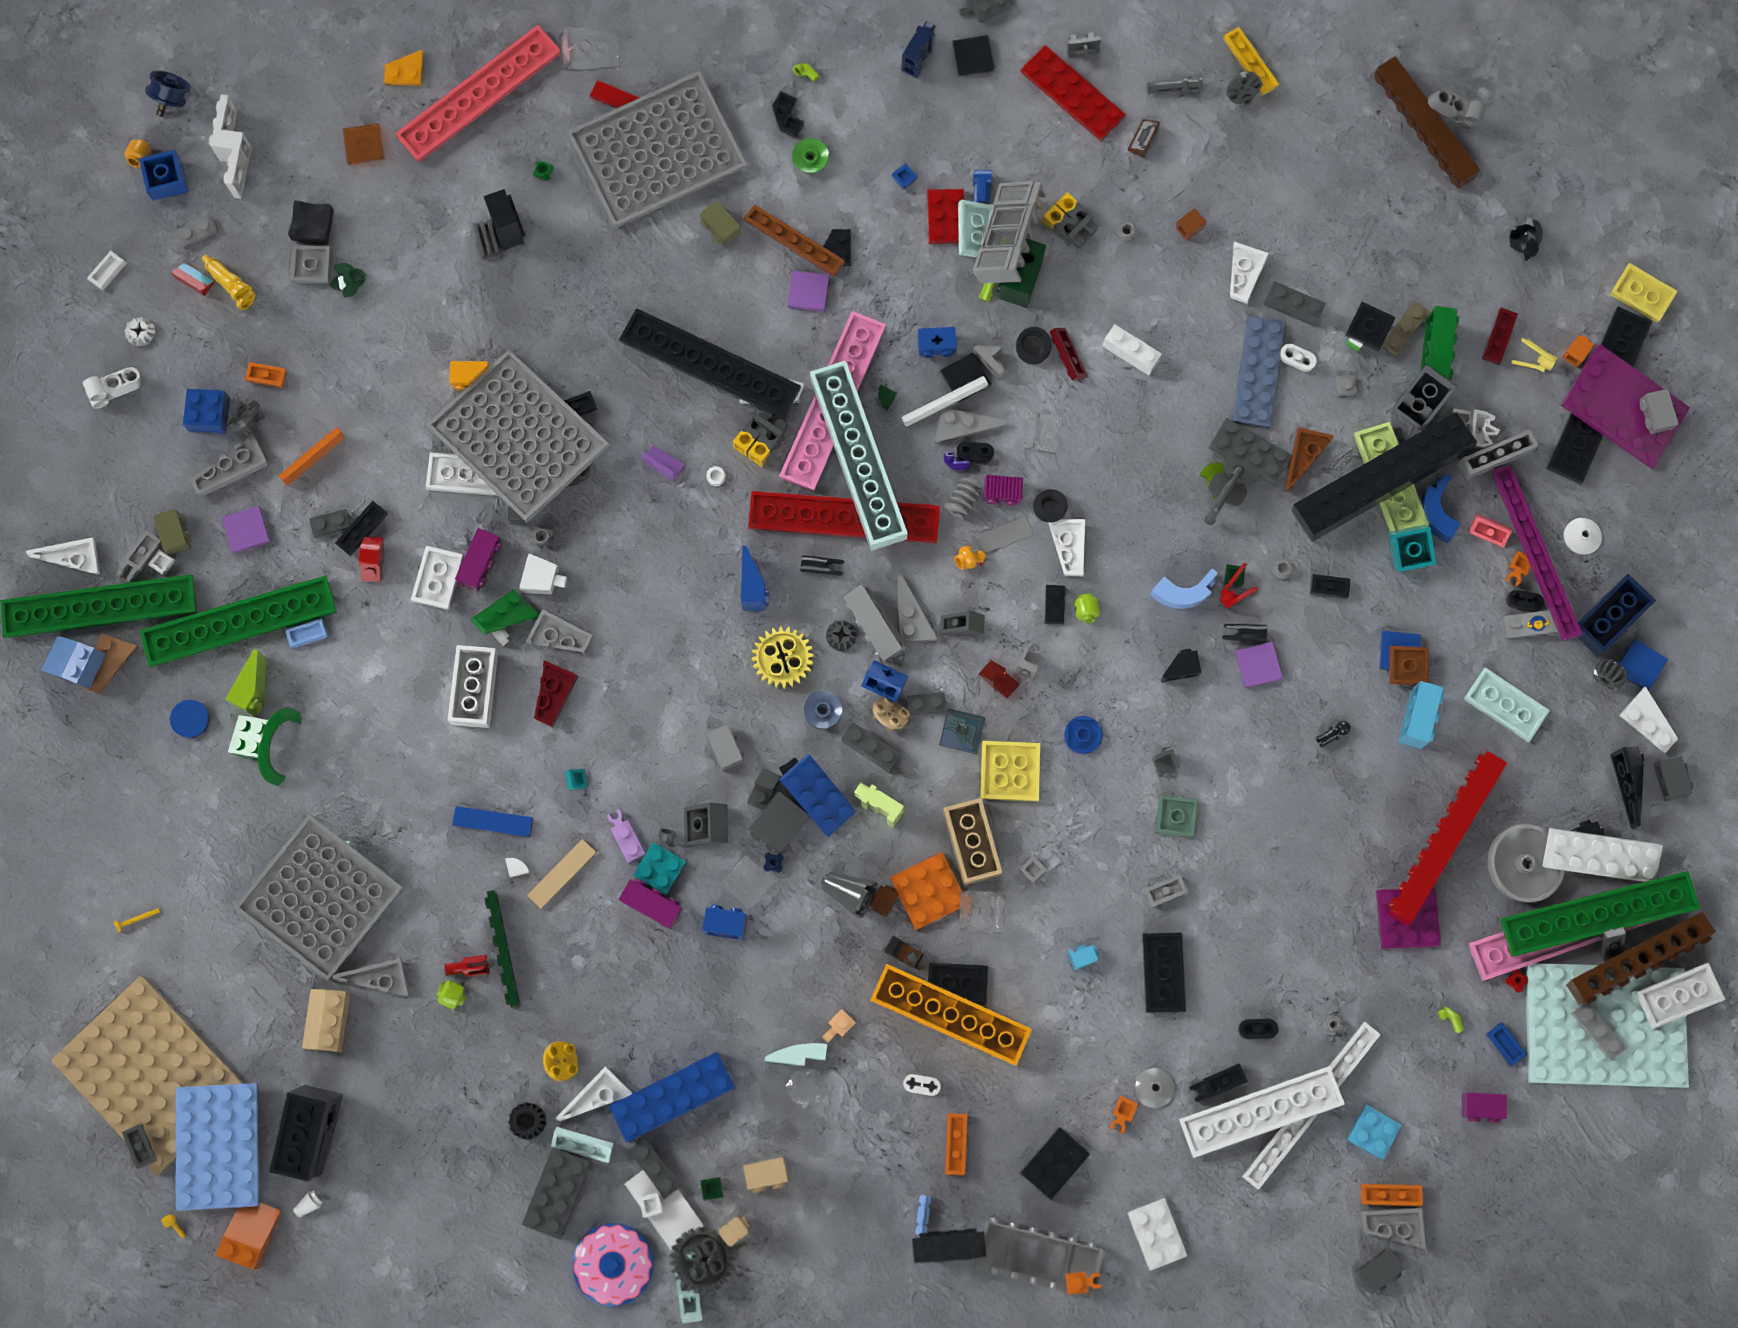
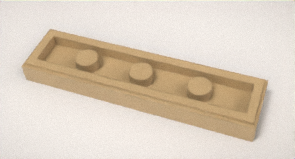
[527,839,596,909]

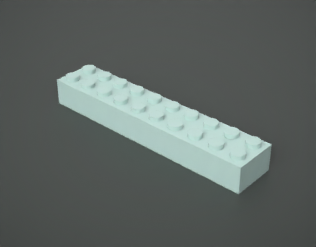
[810,360,908,551]

